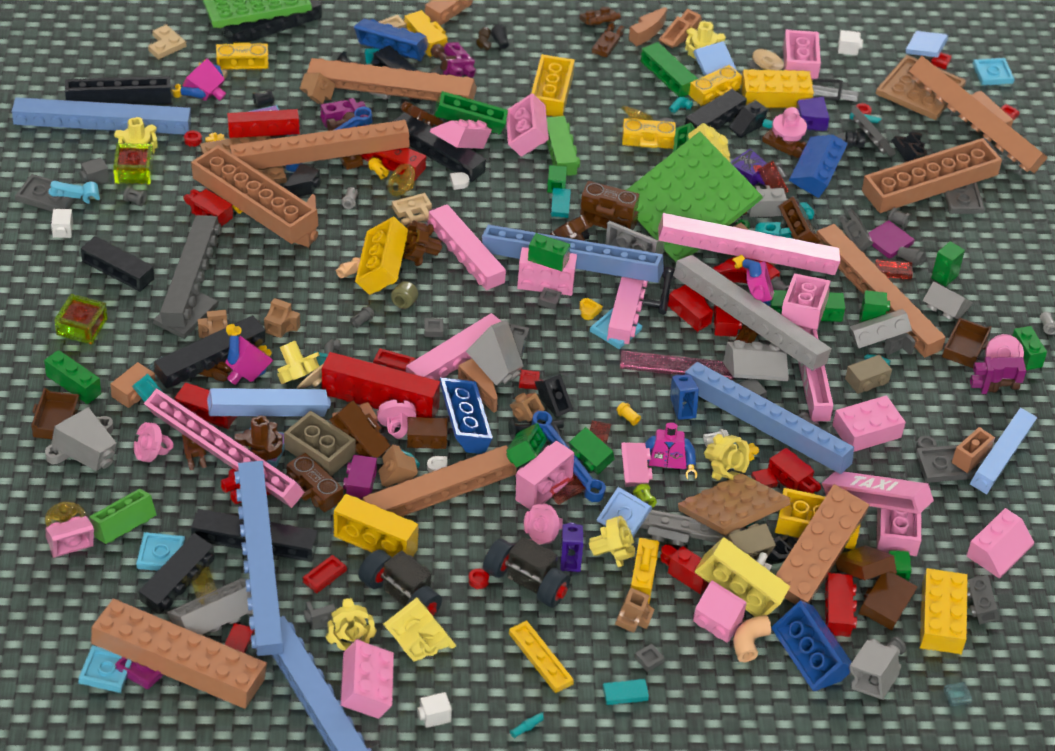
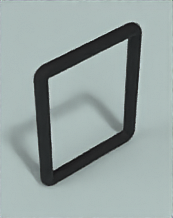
[811,79,843,100]

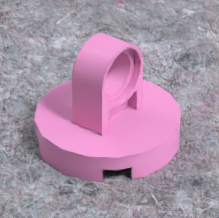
[772,107,807,142]
[985,334,1024,359]
[377,400,416,439]
[134,422,173,462]
[524,504,563,545]

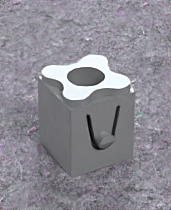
[850,639,901,700]

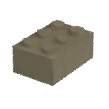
[284,411,356,476]

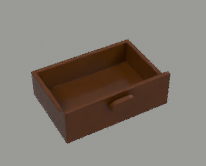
[942,318,992,368]
[31,388,80,439]
[836,545,897,580]
[858,571,917,630]

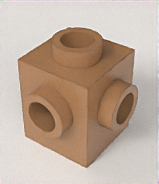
[510,393,545,422]

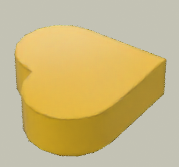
[579,298,603,320]

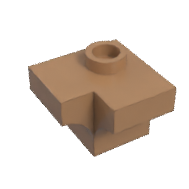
[300,73,336,104]
[264,298,300,338]
[198,310,227,338]
[379,445,418,487]
[615,588,655,633]

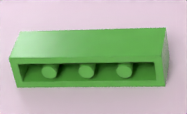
[546,116,580,176]

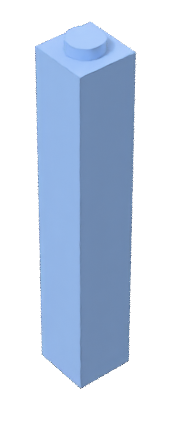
[207,388,331,417]
[970,407,1037,494]

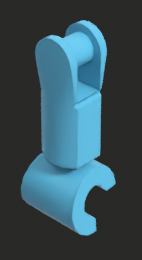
[48,181,100,204]

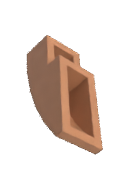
[629,7,667,46]
[659,9,702,48]

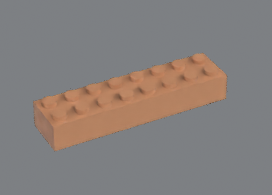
[862,138,1002,213]
[191,145,318,244]
[91,599,267,709]

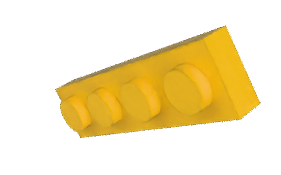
[509,621,574,694]

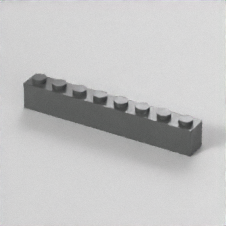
[160,215,221,328]

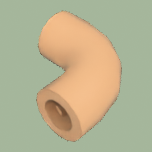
[733,615,771,662]

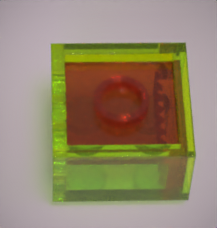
[113,143,154,184]
[55,294,108,345]

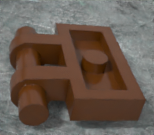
[580,7,621,25]

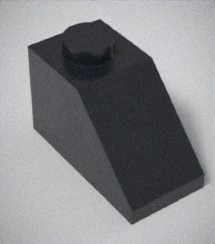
[729,100,768,138]
[284,164,321,197]
[535,374,573,417]

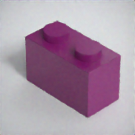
[343,455,377,500]

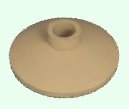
[752,49,784,70]
[297,364,323,389]

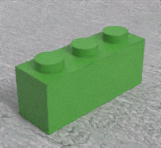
[89,489,156,544]

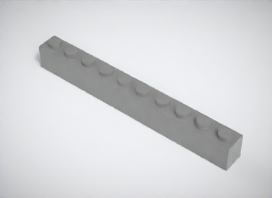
[673,255,832,371]

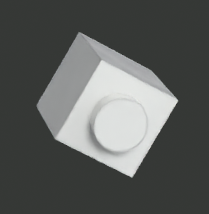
[838,30,863,55]
[51,209,73,238]
[417,692,452,728]

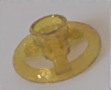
[621,106,653,121]
[388,164,415,196]
[45,502,86,527]

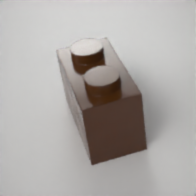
[407,417,447,449]

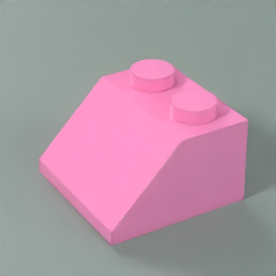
[621,442,653,487]
[46,516,94,558]
[693,581,747,643]

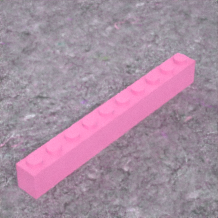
[658,213,840,275]
[144,388,305,508]

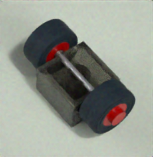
[483,536,571,608]
[358,550,442,617]

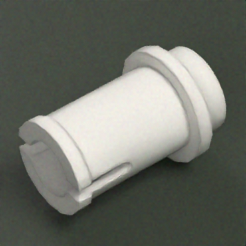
[703,429,729,447]

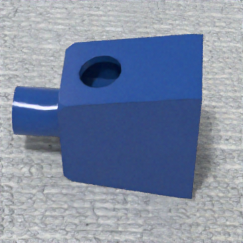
[670,375,699,420]

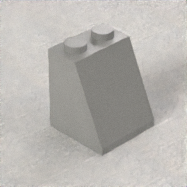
[466,320,523,386]
[52,407,117,471]

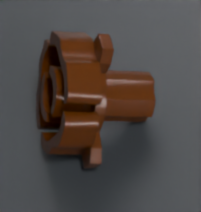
[550,214,593,241]
[402,220,442,266]
[235,415,283,461]

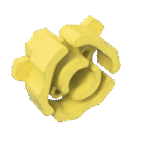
[685,21,726,59]
[114,117,158,159]
[277,341,320,384]
[704,434,750,481]
[589,516,635,567]
[325,598,377,651]

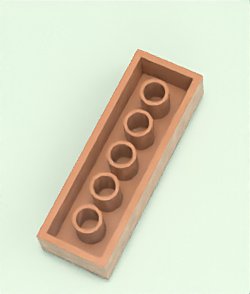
[775,484,870,605]

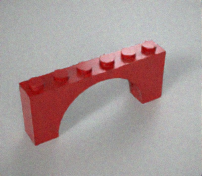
[668,256,780,332]

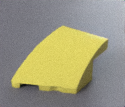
[384,598,456,661]

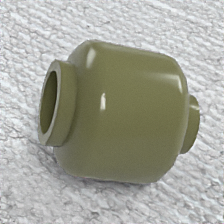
[391,281,419,309]

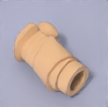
[336,257,360,278]

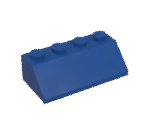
[354,19,428,61]
[788,135,848,198]
[439,378,493,454]
[771,600,852,691]

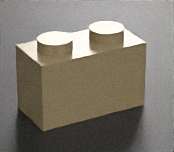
[845,355,892,394]

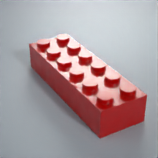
[322,352,440,418]

